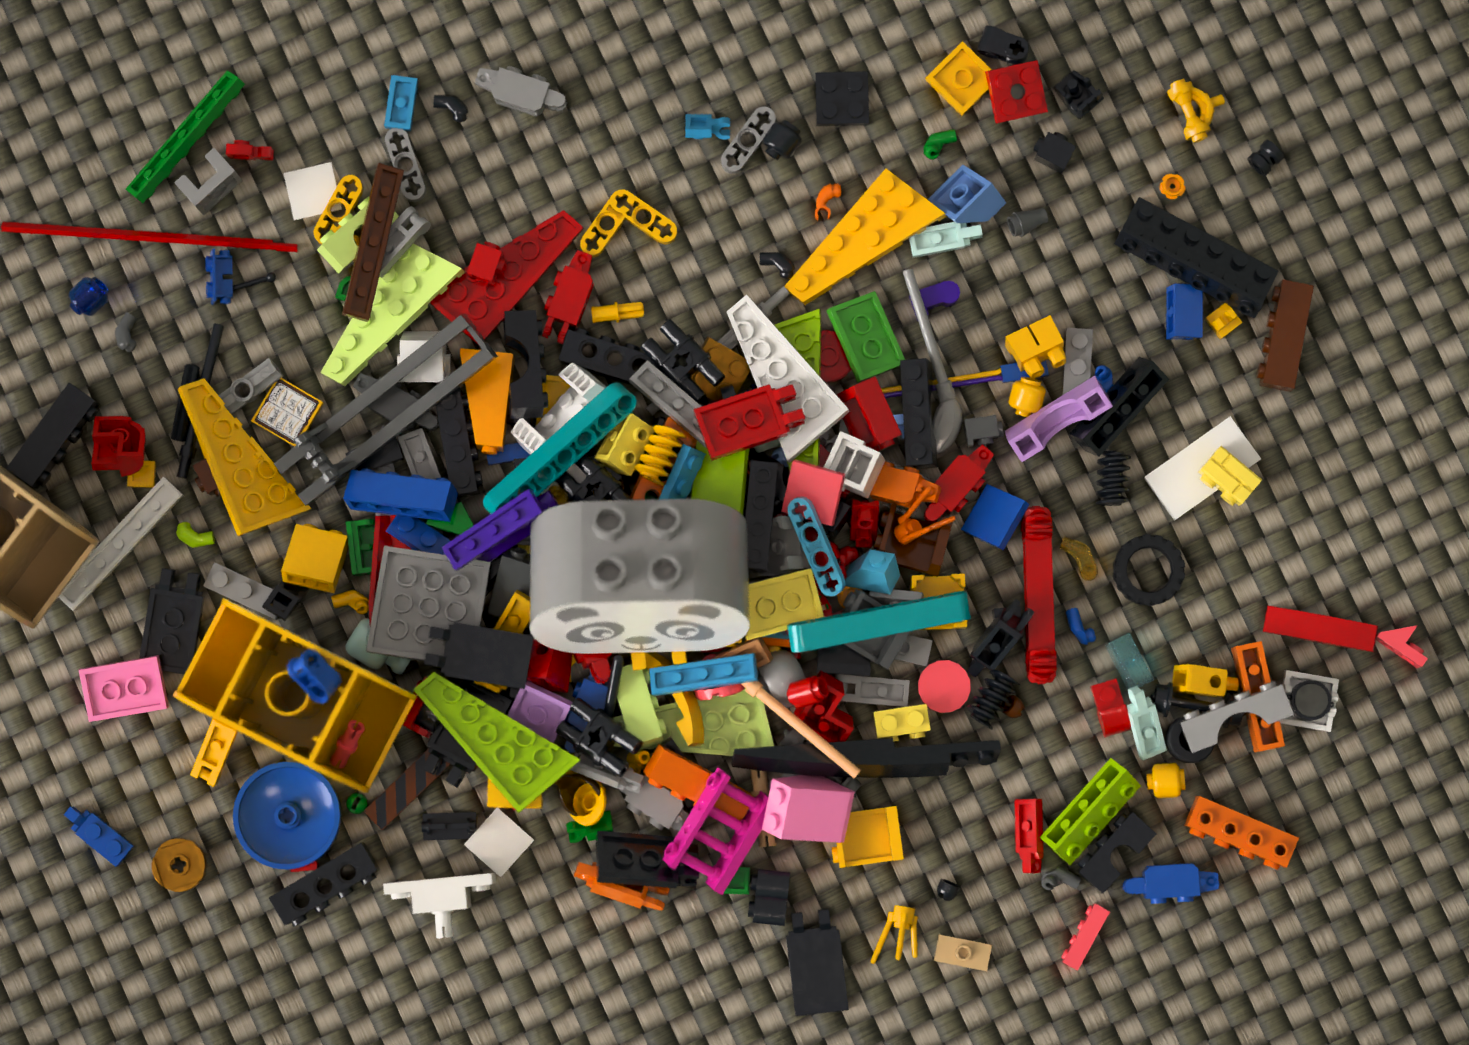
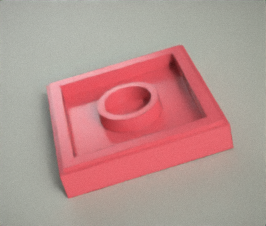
[781,459,845,526]

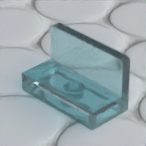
[1105,632,1154,690]

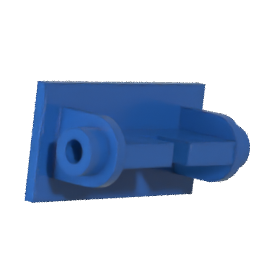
[205,249,233,305]

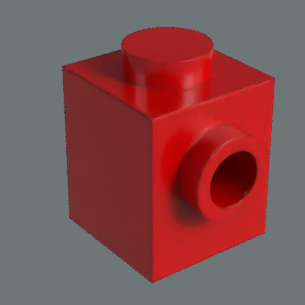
[467,241,507,285]

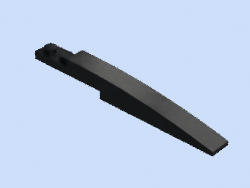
[731,738,1001,778]

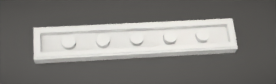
[59,477,184,611]

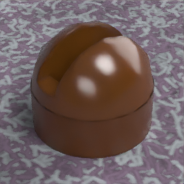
[1002,695,1025,718]

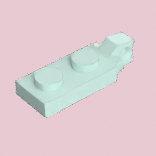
[909,222,983,258]
[1127,686,1167,761]

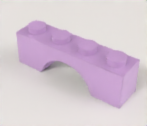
[1005,376,1113,462]

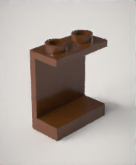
[874,503,953,577]

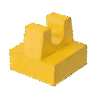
[1205,303,1243,340]

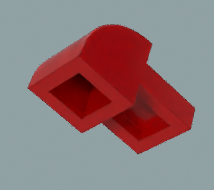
[1090,678,1131,738]

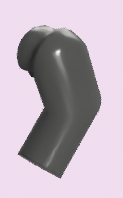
[115,312,137,352]

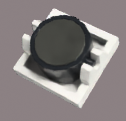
[1279,670,1339,732]

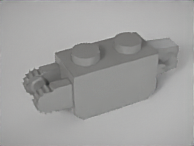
[475,66,567,116]
[618,776,689,831]

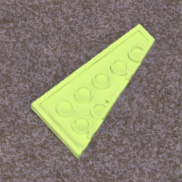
[320,243,465,386]

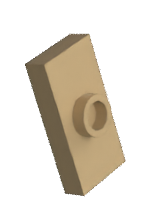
[934,934,992,971]

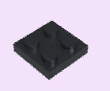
[815,71,869,126]

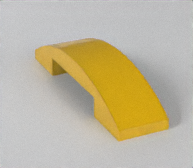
[644,652,704,746]

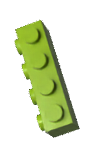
[1040,758,1141,865]

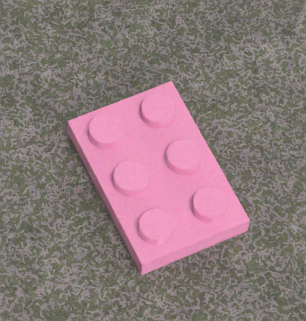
[79,655,169,722]

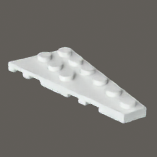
[727,295,850,463]

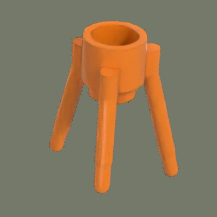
[894,486,956,545]

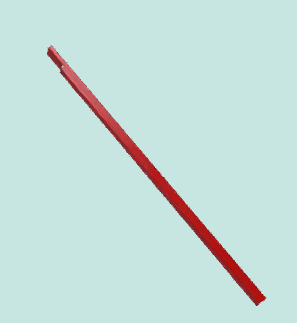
[1,222,298,252]

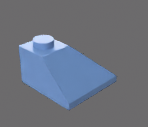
[928,165,1006,223]

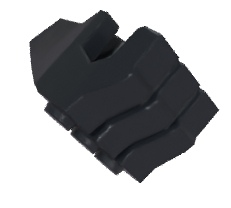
[1053,70,1104,119]

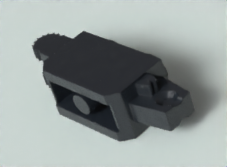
[967,599,1034,678]

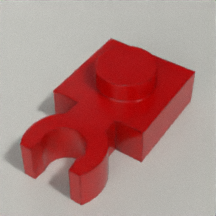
[226,140,274,161]

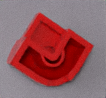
[91,416,146,477]

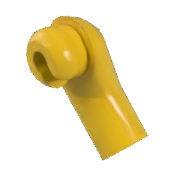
[331,590,369,614]

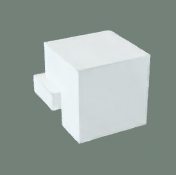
[397,331,451,382]
[824,431,885,499]

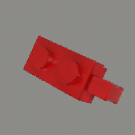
[1015,799,1044,873]

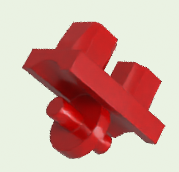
[850,500,879,548]

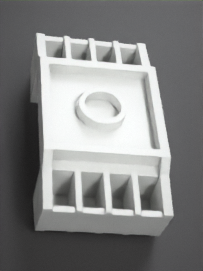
[511,363,606,455]

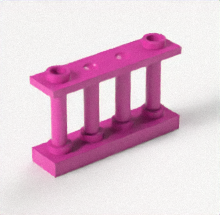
[663,767,769,895]

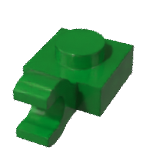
[566,810,614,843]

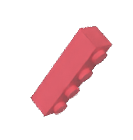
[1061,903,1110,971]

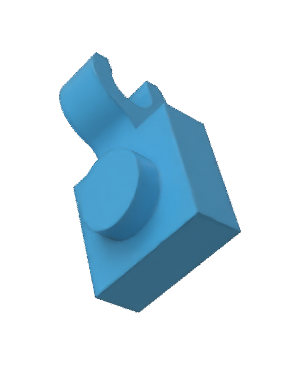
[685,114,730,140]

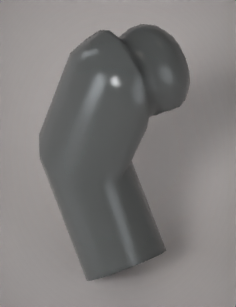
[1041,867,1082,890]

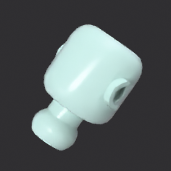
[345,618,411,674]

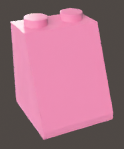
[762,775,855,843]

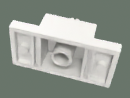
[383,873,496,938]

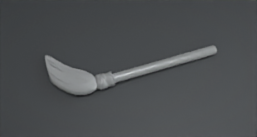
[903,268,963,454]

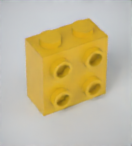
[281,524,349,594]

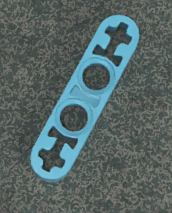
[787,496,845,596]

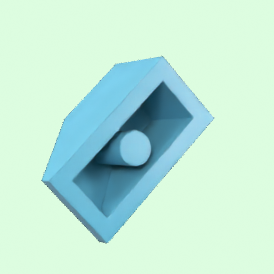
[845,549,900,595]

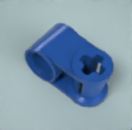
[287,649,342,703]

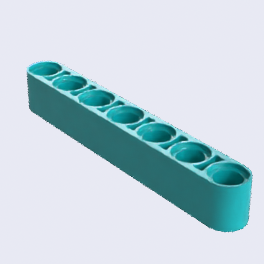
[483,383,637,514]
[787,591,971,652]

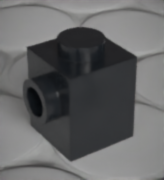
[1033,132,1076,174]

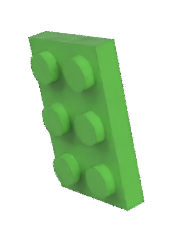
[826,291,905,383]

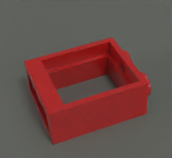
[836,376,902,451]

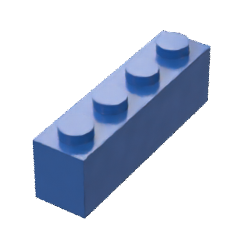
[343,469,458,522]

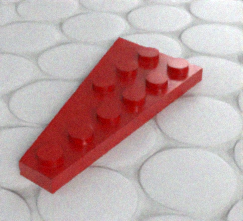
[430,210,584,347]

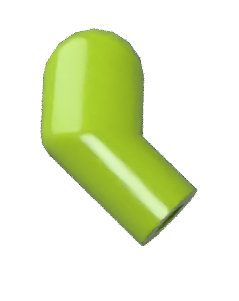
[176,522,215,548]

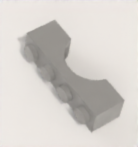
[1180,681,1294,753]

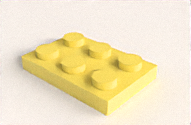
[745,568,824,640]

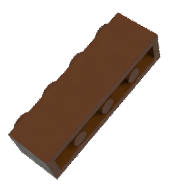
[1257,279,1314,392]

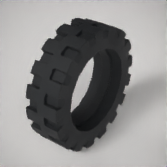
[1113,534,1185,606]

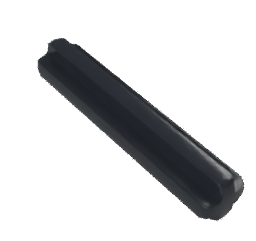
[171,364,200,442]

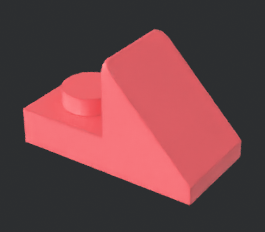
[1376,625,1428,668]

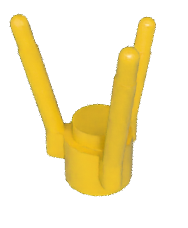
[871,905,918,964]

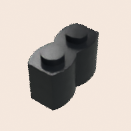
[748,869,790,926]

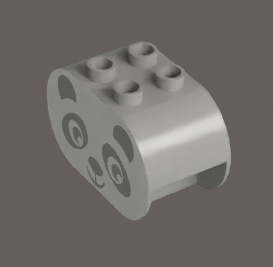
[530,499,750,654]

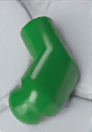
[923,129,957,160]

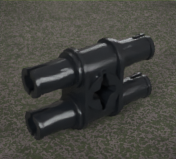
[641,319,726,404]
[555,453,633,503]
[556,698,643,777]

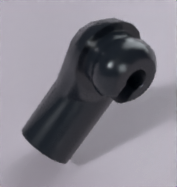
[433,95,468,122]
[760,252,795,279]

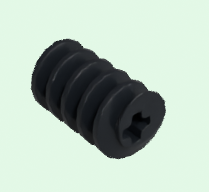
[1096,451,1131,506]
[966,670,1020,730]

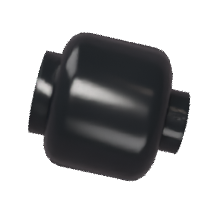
[763,120,802,161]

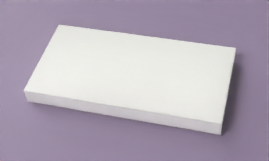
[1144,416,1261,521]

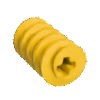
[634,425,686,486]

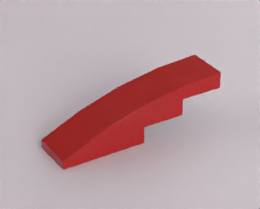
[1263,605,1378,652]

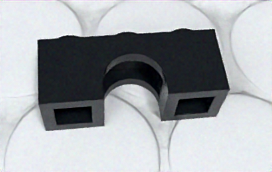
[1076,812,1156,894]

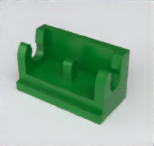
[346,519,375,576]

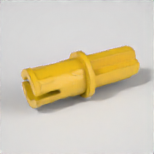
[591,302,644,323]

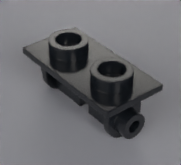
[422,812,477,841]

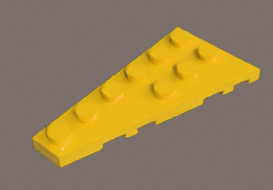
[784,168,947,305]
[178,378,311,536]

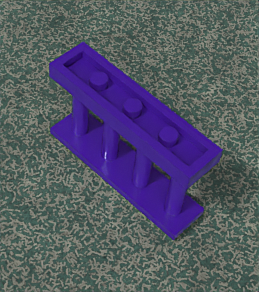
[441,489,559,570]

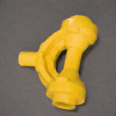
[1167,79,1225,143]

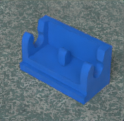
[1166,283,1203,340]

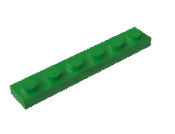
[125,70,245,203]

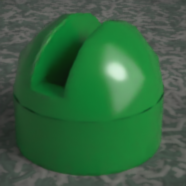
[346,793,368,814]

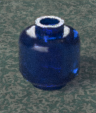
[69,277,109,316]

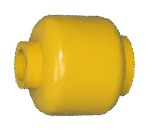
[1008,377,1046,417]
[1147,763,1186,798]

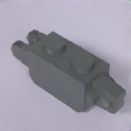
[353,373,439,432]

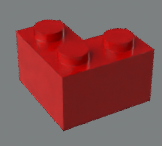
[793,670,854,742]

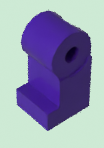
[909,281,960,321]

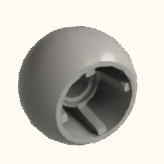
[757,650,805,708]

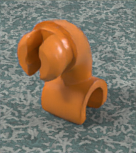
[815,184,841,221]

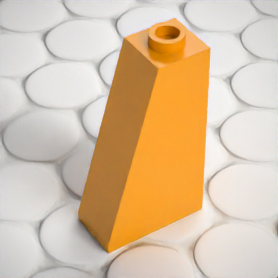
[460,348,515,455]

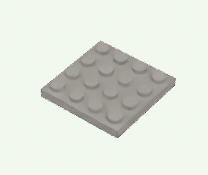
[366,546,491,661]

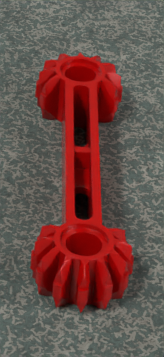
[1021,506,1057,684]

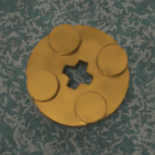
[152,838,207,892]

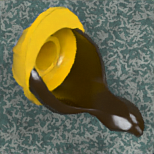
[554,773,607,826]

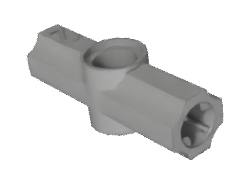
[218,358,283,415]

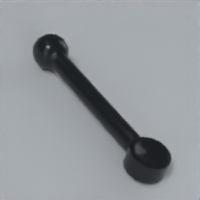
[233,272,276,292]

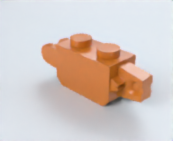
[869,461,941,508]
[574,862,670,910]

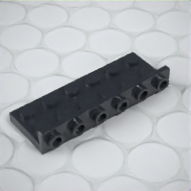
[1114,197,1279,318]

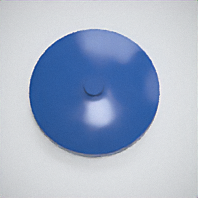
[233,762,341,870]

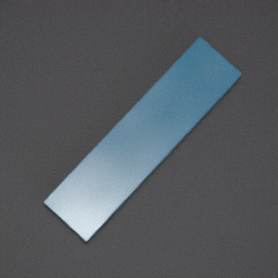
[649,653,758,696]

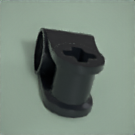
[976,26,1029,65]

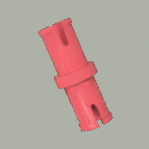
[330,720,365,769]

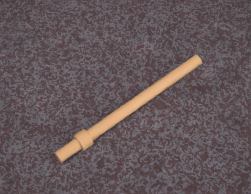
[742,681,861,778]

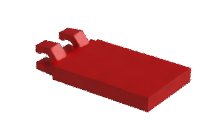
[694,384,805,461]

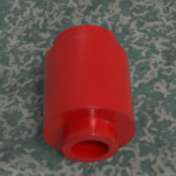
[787,676,829,708]

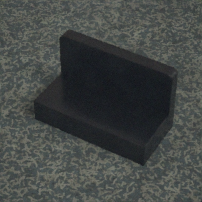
[816,644,871,677]

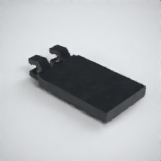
[139,568,205,674]
[424,622,534,689]
[422,679,513,788]
[596,831,700,888]
[786,909,849,1016]

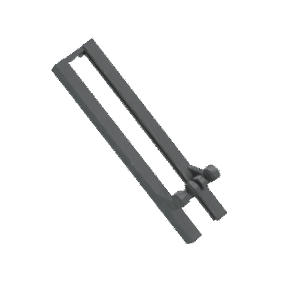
[273,314,498,506]

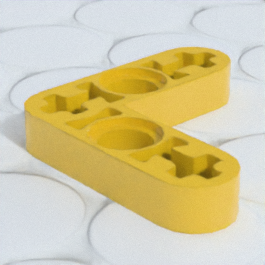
[314,175,364,262]
[580,190,677,257]

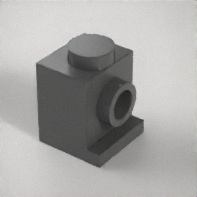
[963,415,1004,448]

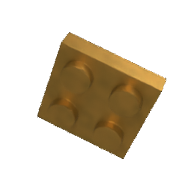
[691,336,750,402]

